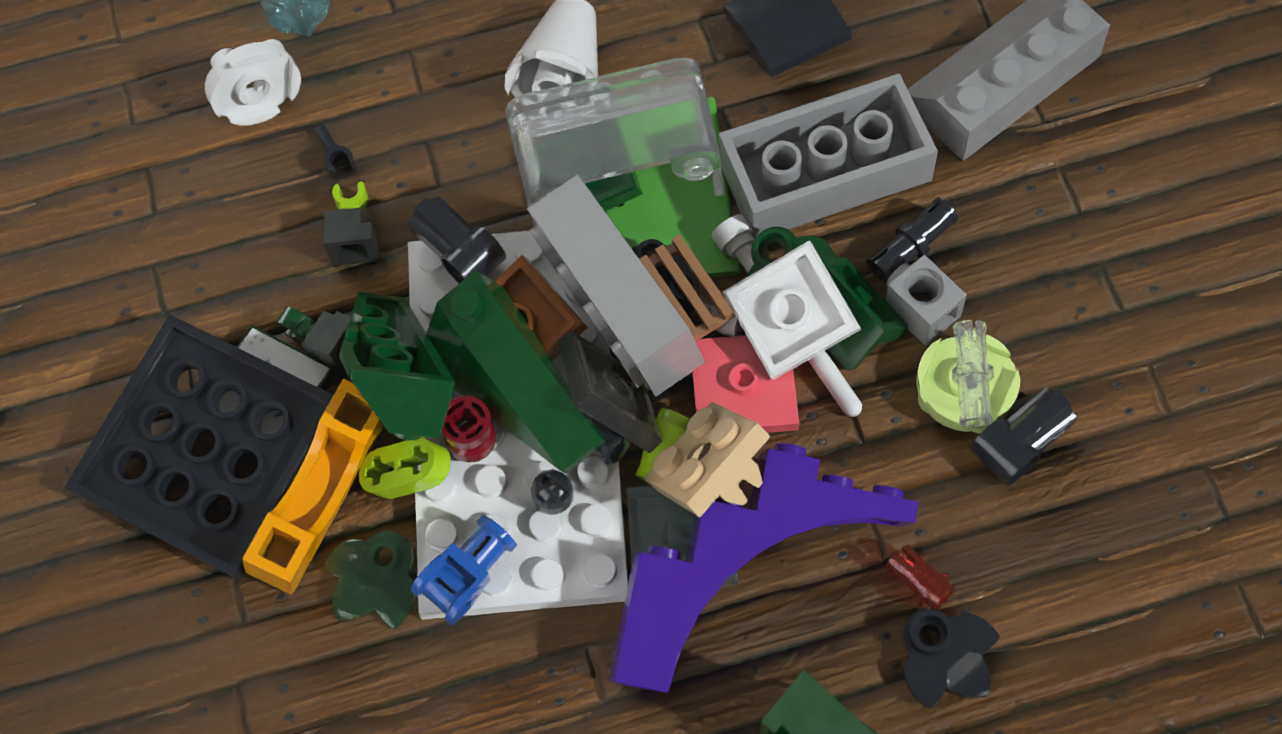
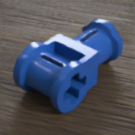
[410,514,517,625]

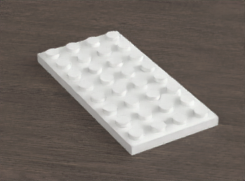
[408,231,628,620]

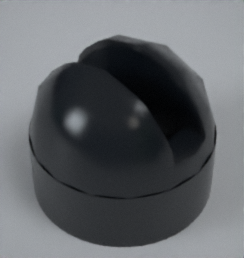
[531,469,574,515]

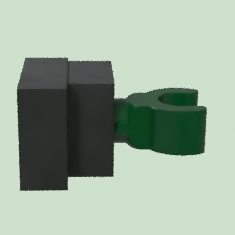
[276,306,351,377]

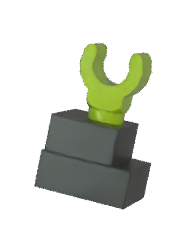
[323,181,380,266]

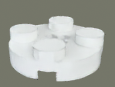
[205,39,301,125]

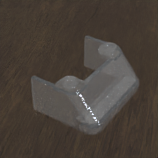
[505,58,725,226]

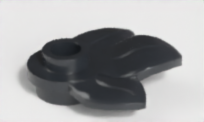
[902,609,1000,709]

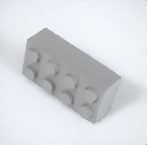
[719,73,938,239]
[527,174,706,397]

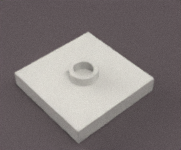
[722,240,861,380]

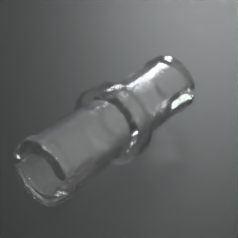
[952,320,994,428]

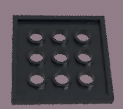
[64,314,334,581]

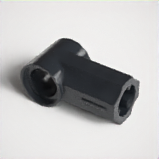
[408,196,506,284]
[970,387,1077,486]

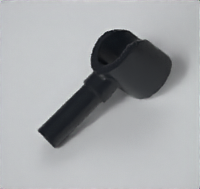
[314,123,356,179]

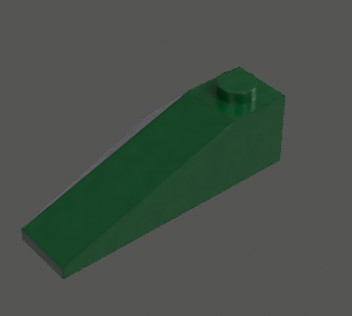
[426,270,606,473]
[339,291,455,440]

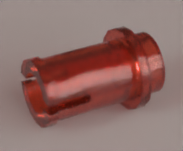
[886,544,955,610]

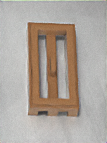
[639,234,735,341]

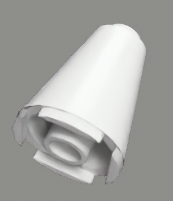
[505,0,599,124]

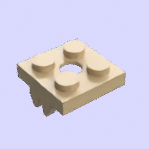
[644,402,771,517]

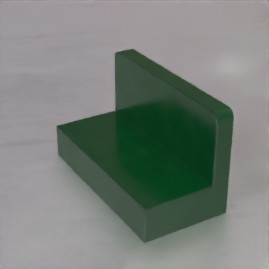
[828,257,909,371]

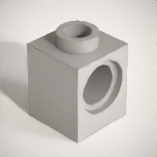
[885,255,967,346]

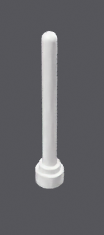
[711,214,862,417]

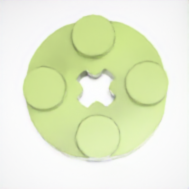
[916,331,1020,434]

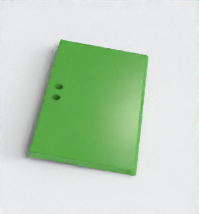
[595,97,741,278]

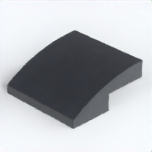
[723,0,852,78]

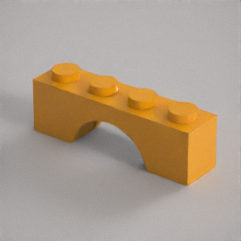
[242,379,384,595]

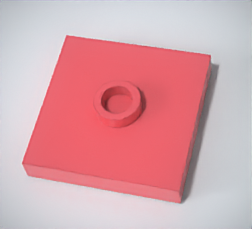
[692,335,799,433]

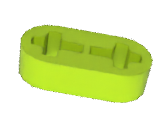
[359,437,451,499]

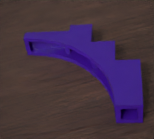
[609,443,919,693]

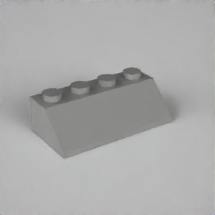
[908,0,1110,161]

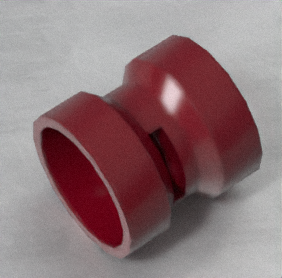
[441,396,496,463]

